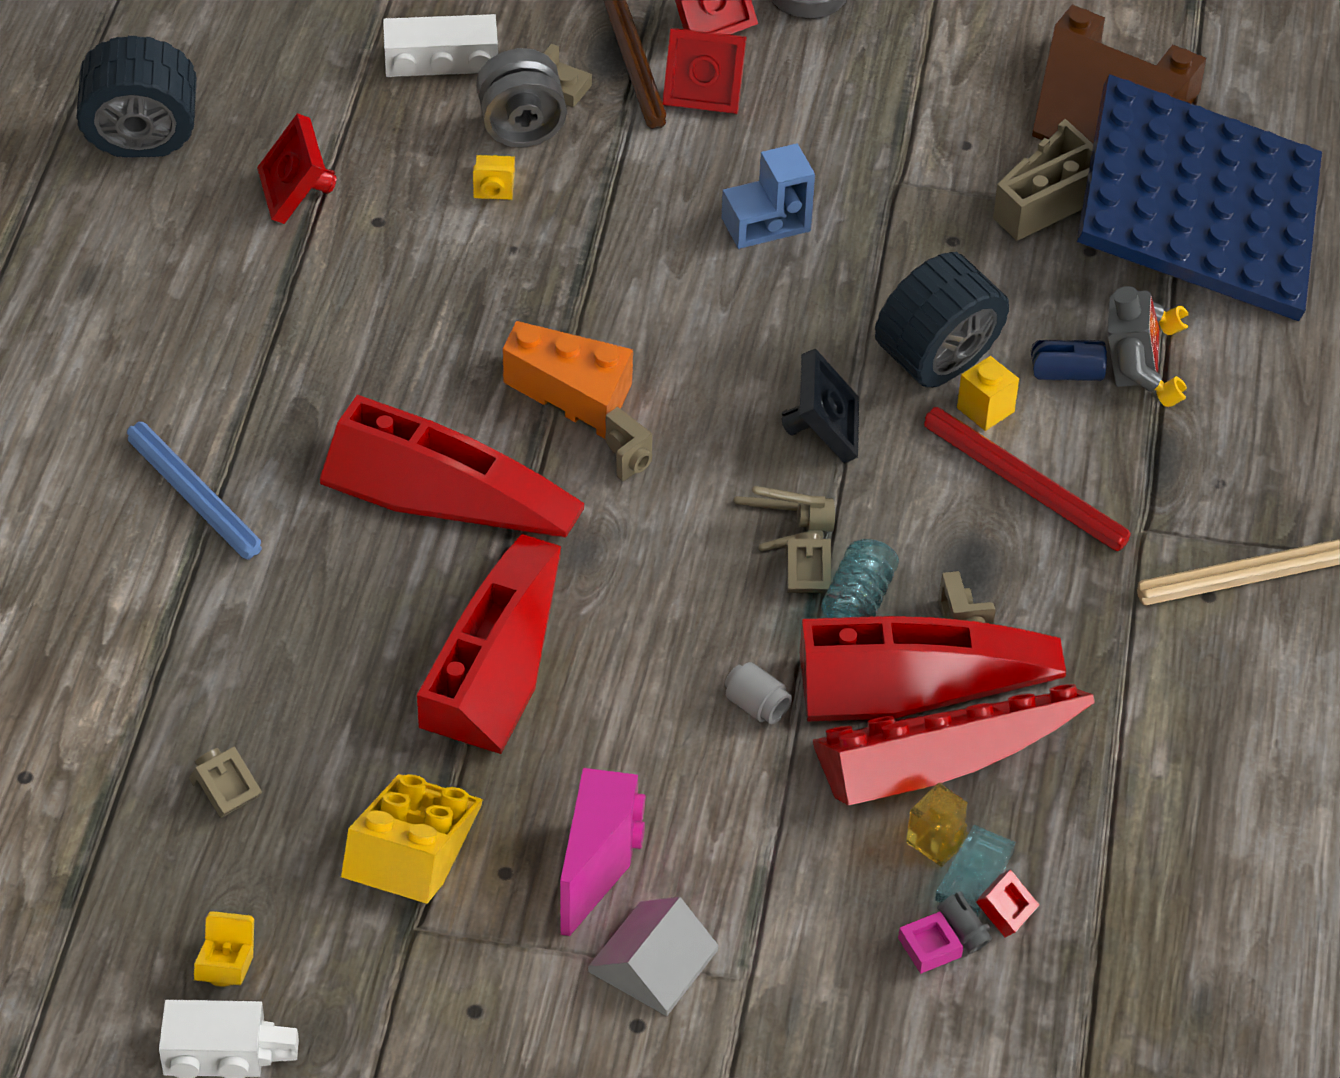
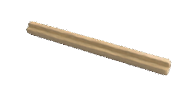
[1137,539,1340,606]

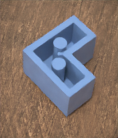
[721,143,815,249]

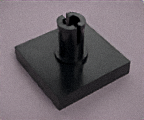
[781,348,859,463]

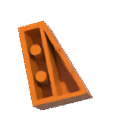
[503,321,633,440]

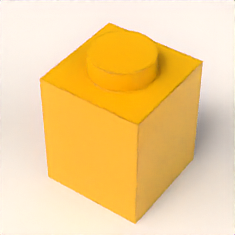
[957,355,1019,431]

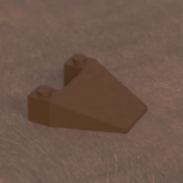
[1032,4,1206,143]

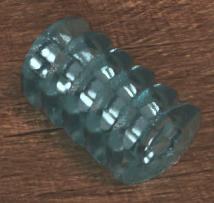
[821,539,899,618]

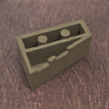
[993,119,1093,241]

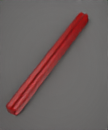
[924,407,1131,551]

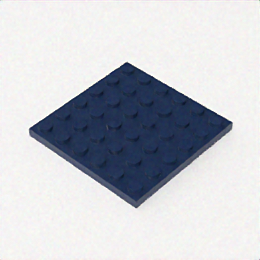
[1077,74,1322,321]

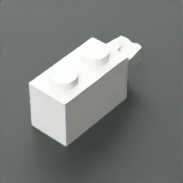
[159,1000,299,1078]

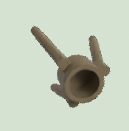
[733,486,835,552]

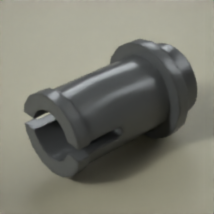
[937,891,992,954]

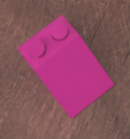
[560,768,646,936]

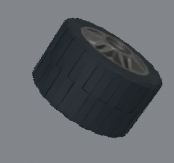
[76,35,197,158]
[875,252,1009,388]

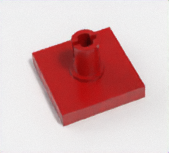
[675,0,758,35]
[662,28,747,114]
[257,113,337,224]

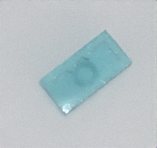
[935,825,1016,917]

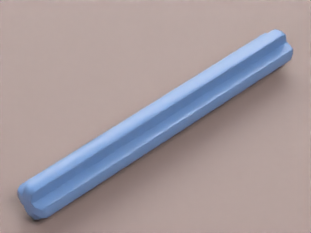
[127,422,262,560]

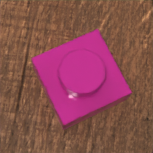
[898,911,963,974]

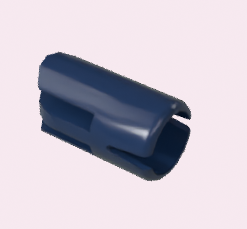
[1030,340,1107,381]

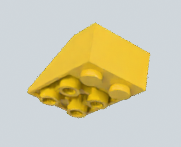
[341,774,483,904]

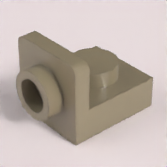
[544,44,592,108]
[605,407,652,481]
[785,533,831,593]
[938,571,996,624]
[189,746,262,818]

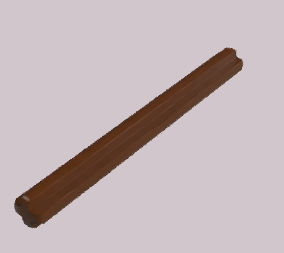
[603,0,666,129]

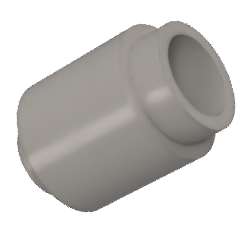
[725,662,792,724]

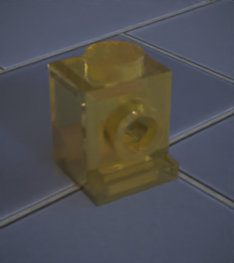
[906,783,971,867]

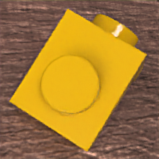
[194,911,254,987]

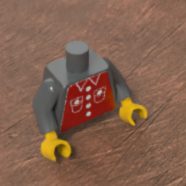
[1108,286,1188,407]

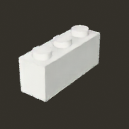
[383,14,498,77]

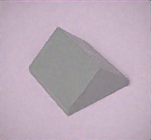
[588,897,718,1016]

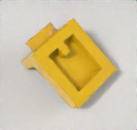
[473,155,515,200]

